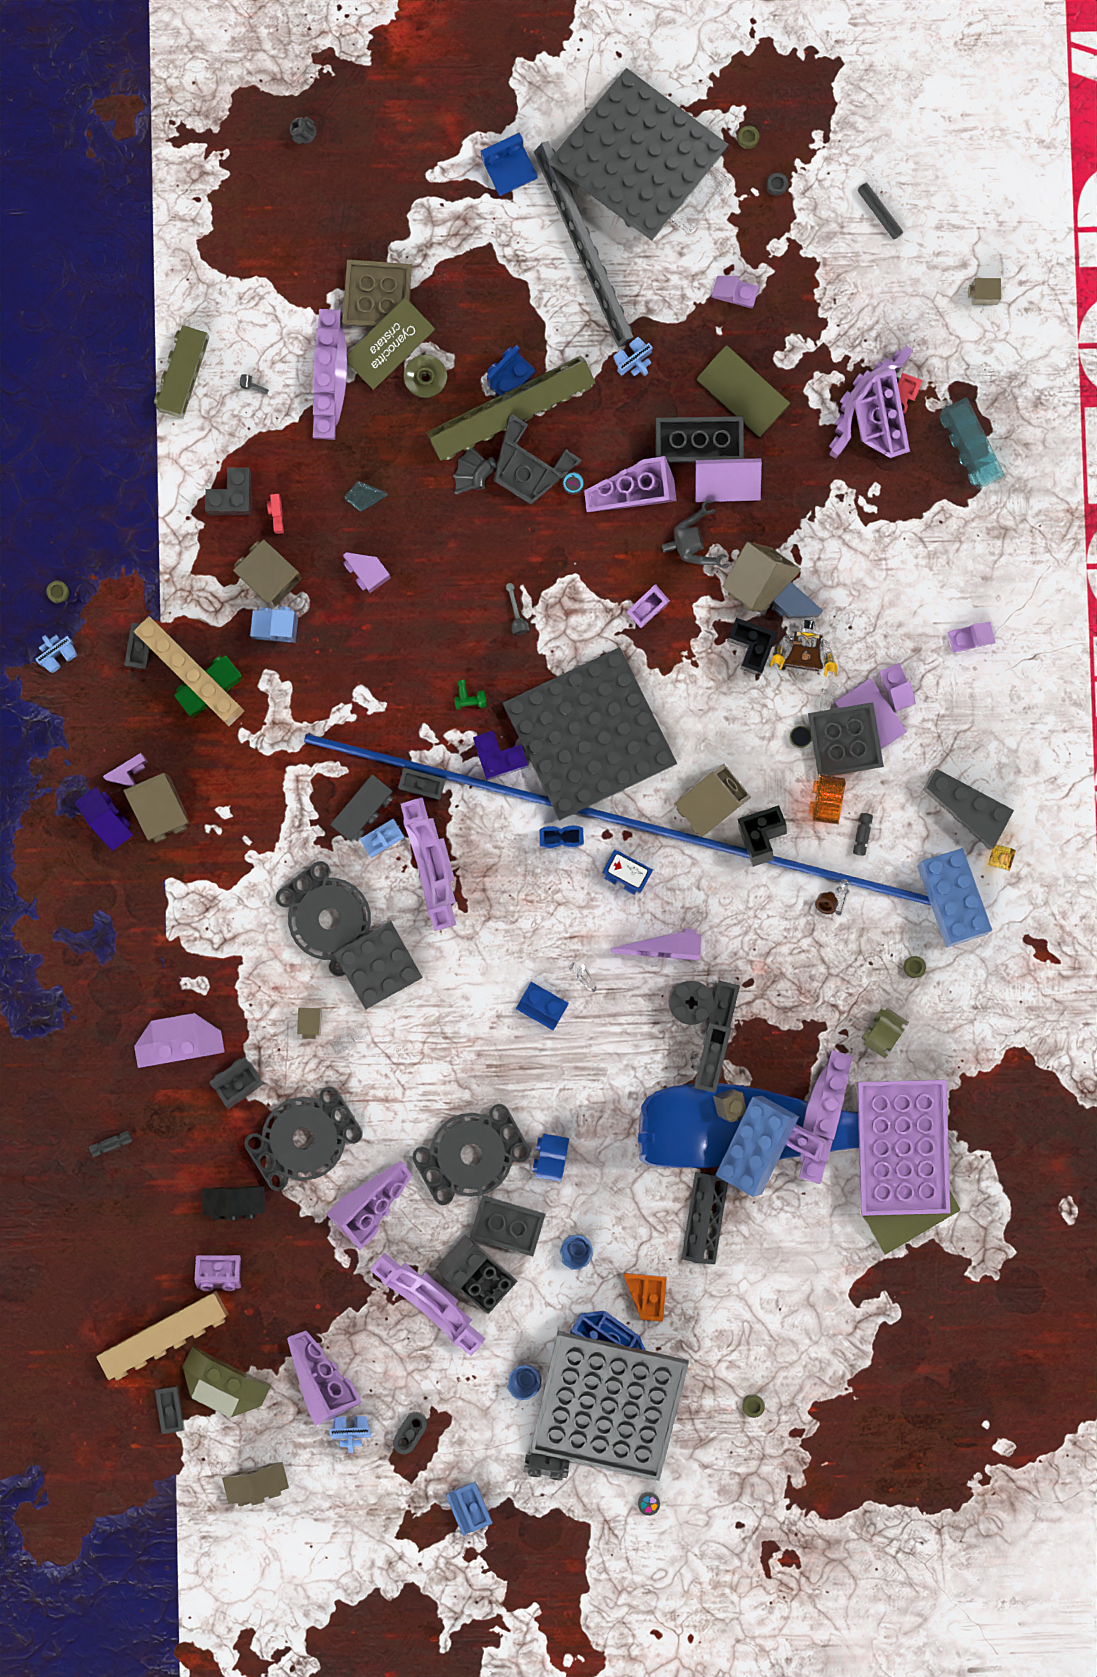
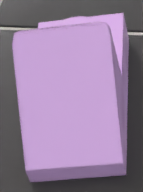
[711,276,759,309]
[627,584,670,628]
[948,622,996,653]
[879,663,916,712]
[103,753,148,787]

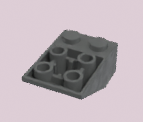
[436,1235,518,1314]

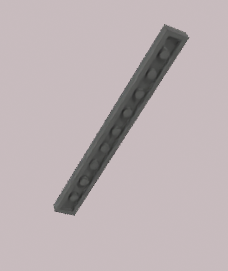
[534,141,633,347]

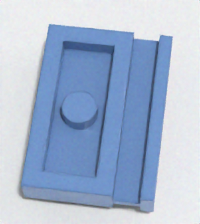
[446,1481,493,1536]

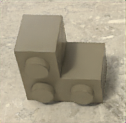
[222,1462,289,1506]

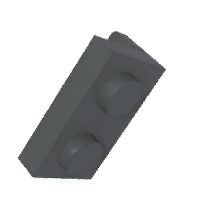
[209,1057,265,1109]

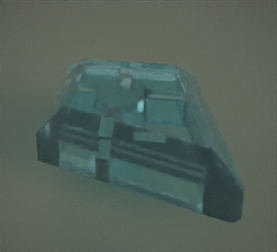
[344,481,388,512]

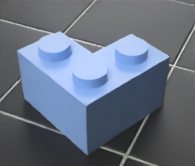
[250,606,298,643]

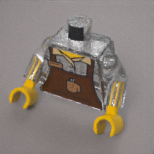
[769,620,838,677]

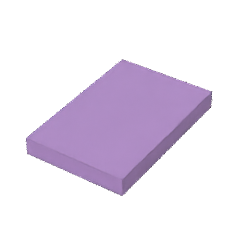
[695,458,762,502]
[834,678,907,749]

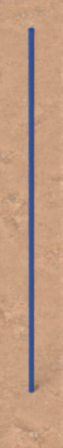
[304,734,931,906]

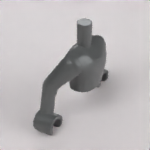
[662,500,729,569]

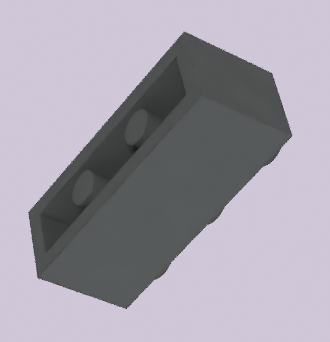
[330,774,394,842]

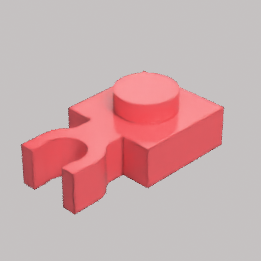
[898,372,923,414]
[267,494,284,534]

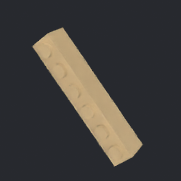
[133,616,244,726]
[96,1291,228,1381]

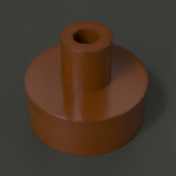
[815,891,839,915]

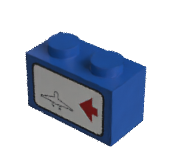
[602,849,653,895]

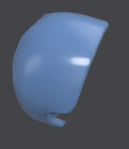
[560,1234,593,1270]
[507,1365,542,1400]

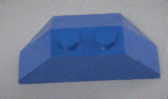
[570,1311,645,1350]

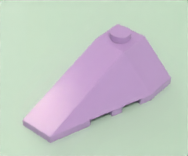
[584,456,677,512]
[611,928,701,961]
[327,1161,412,1250]
[287,1331,362,1426]

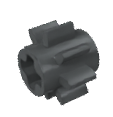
[290,116,316,145]

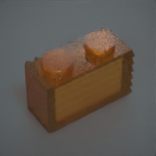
[808,775,846,825]

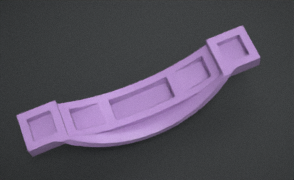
[313,309,347,440]
[829,345,913,459]
[401,798,457,931]
[799,1050,853,1184]
[370,1252,486,1356]

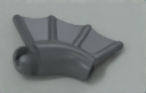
[453,447,498,495]

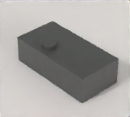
[655,416,744,463]

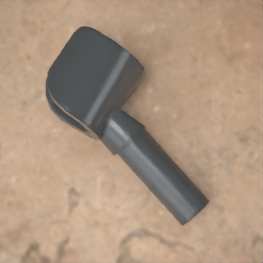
[240,374,269,394]

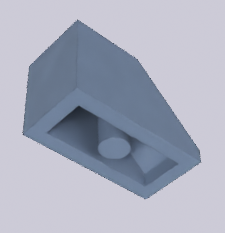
[772,582,823,618]

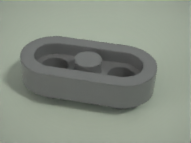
[393,1412,427,1454]

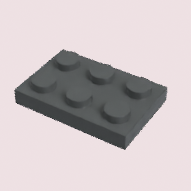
[470,1195,546,1256]

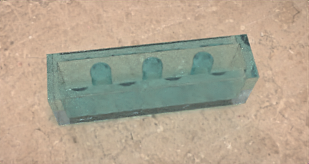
[940,397,1005,490]

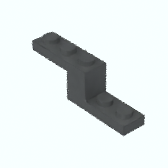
[694,980,740,1093]

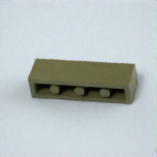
[154,325,210,419]

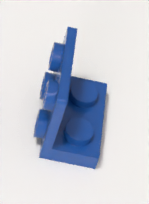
[480,132,538,196]
[487,345,536,396]

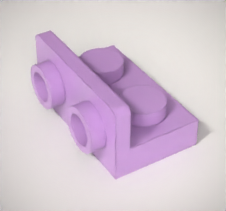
[195,1255,241,1291]

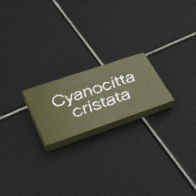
[347,297,436,390]

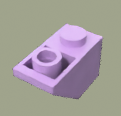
[343,552,391,593]

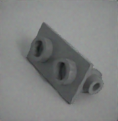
[523,1453,570,1481]

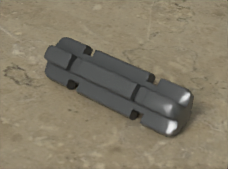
[853,813,873,856]
[89,1131,132,1157]

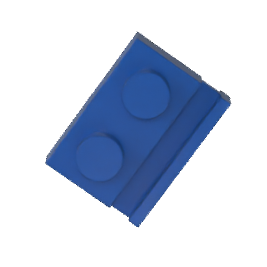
[516,982,569,1031]

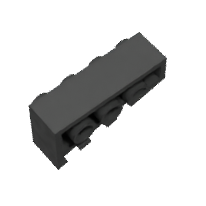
[923,769,1014,850]

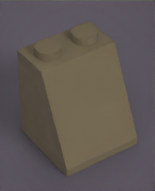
[233,540,303,609]
[722,542,801,612]
[674,764,751,837]
[123,773,191,843]

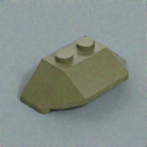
[183,1347,271,1418]

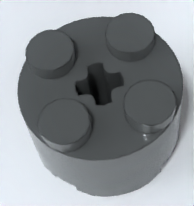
[669,981,714,1025]

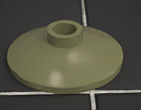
[404,355,447,398]

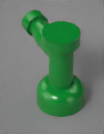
[454,680,487,710]

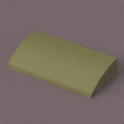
[696,345,790,438]
[862,1191,960,1255]

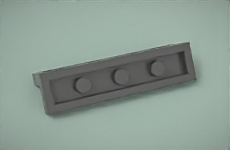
[681,1172,728,1264]

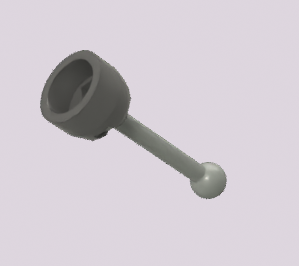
[506,583,530,635]

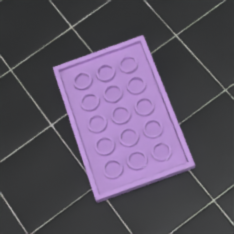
[857,1080,950,1216]

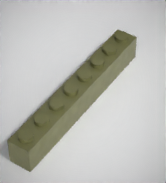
[426,355,595,461]

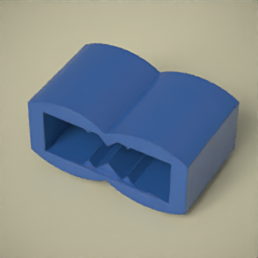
[539,825,584,849]
[532,1133,569,1182]

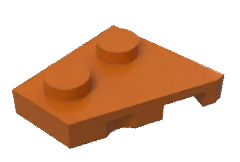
[624,1273,667,1322]

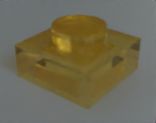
[988,845,1016,871]

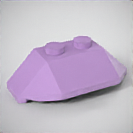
[854,369,910,458]
[134,1013,225,1068]

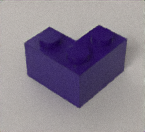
[473,731,528,781]
[75,786,133,851]

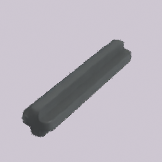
[858,183,903,239]

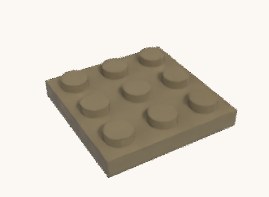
[342,260,412,328]

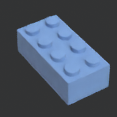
[917,848,992,948]
[716,1096,799,1197]

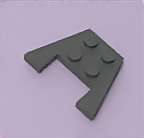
[493,414,582,504]

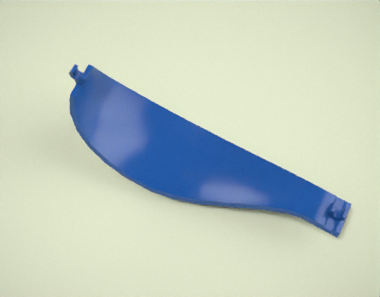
[638,1083,859,1168]

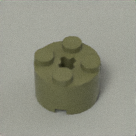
[862,1008,909,1059]

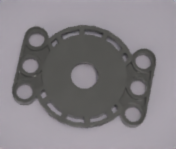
[276,861,372,977]
[245,1087,363,1191]
[412,1104,530,1205]

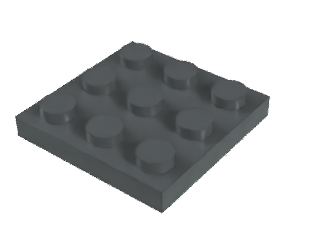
[808,702,884,778]
[333,920,423,1010]

